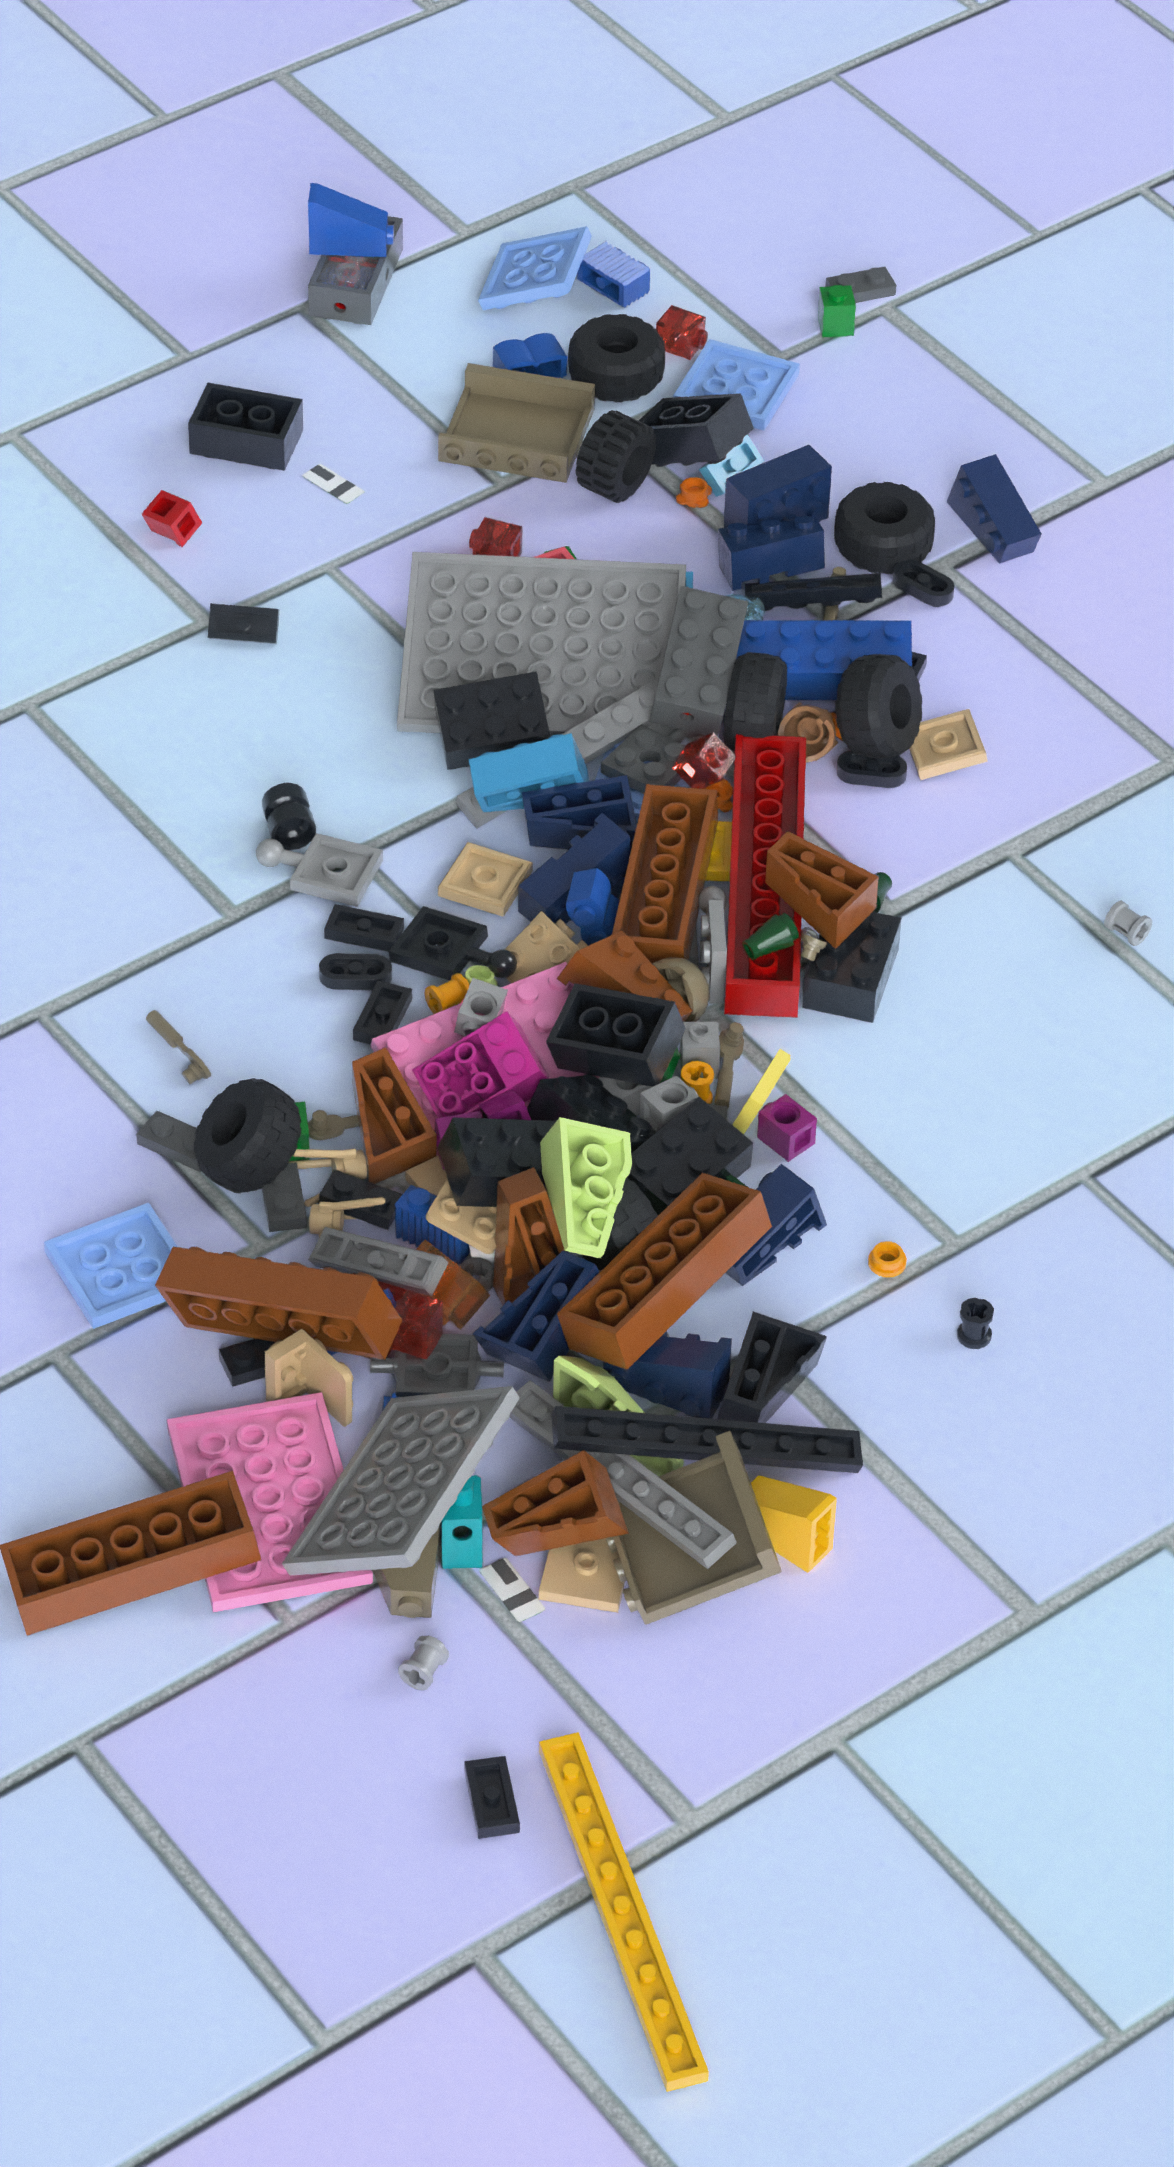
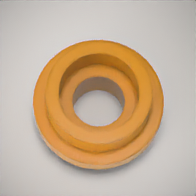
[868,1241,907,1277]

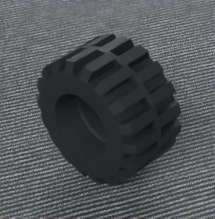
[575,410,656,503]

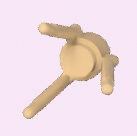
[288,1148,367,1207]
[309,1197,385,1240]

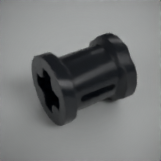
[957,1298,994,1349]

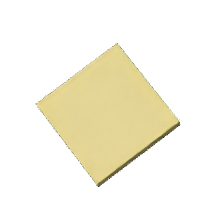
[732,1049,791,1134]

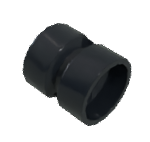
[262,783,316,850]

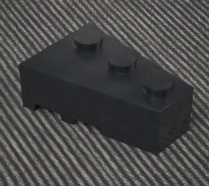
[717,1311,827,1423]

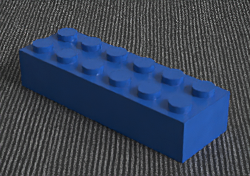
[736,620,912,700]

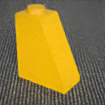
[751,1475,837,1573]

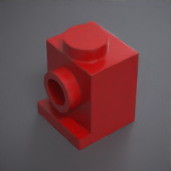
[142,490,202,547]

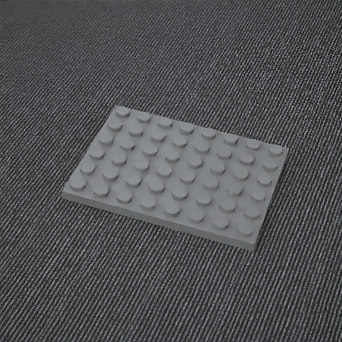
[397,552,686,737]

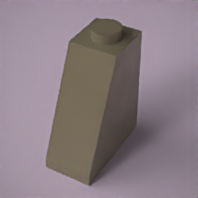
[372,1522,441,1618]

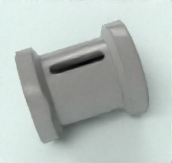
[1104,900,1152,946]
[398,1635,449,1690]

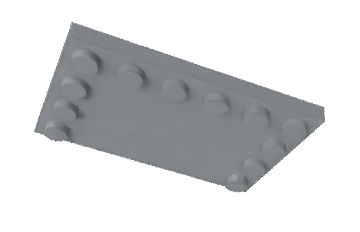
[282,1386,520,1576]

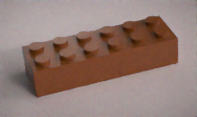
[612,784,718,963]
[557,1173,772,1369]
[155,1246,402,1360]
[0,1471,261,1636]

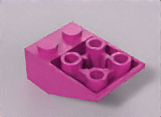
[412,1011,550,1118]

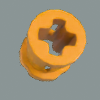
[424,973,470,1014]
[680,1061,714,1104]

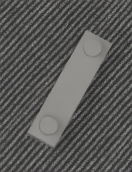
[308,1227,449,1296]

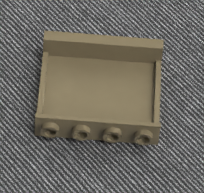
[438,363,595,483]
[606,1431,782,1625]

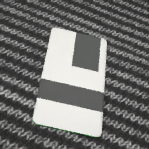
[302,464,365,504]
[479,1558,545,1622]

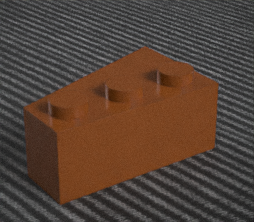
[765,831,879,949]
[557,930,693,1022]
[352,1047,437,1184]
[493,1168,567,1306]
[482,1450,629,1556]

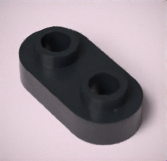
[893,559,954,607]
[837,750,907,788]
[319,953,392,990]

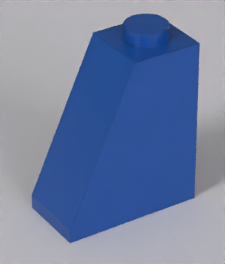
[308,183,394,257]

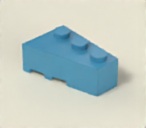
[469,733,589,812]

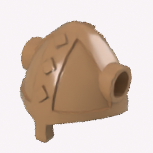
[777,702,838,763]

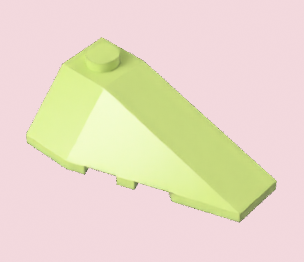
[540,1117,632,1258]
[553,1356,684,1476]

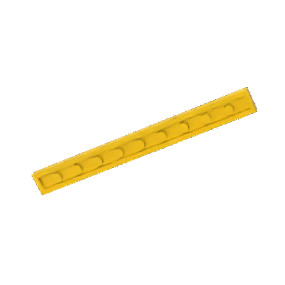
[539,1732,709,2092]

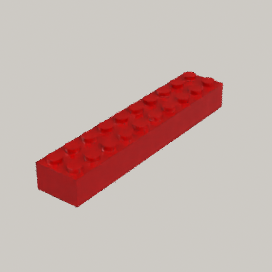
[724,734,806,1018]

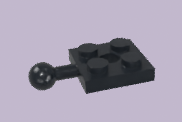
[389,906,517,981]

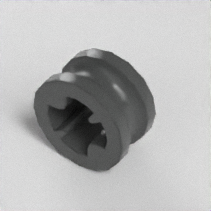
[459,1258,493,1296]

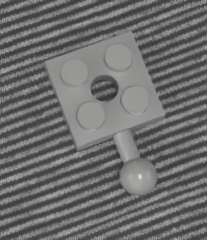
[256,833,383,907]
[699,886,727,1004]

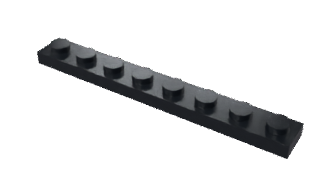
[551,1406,863,1473]

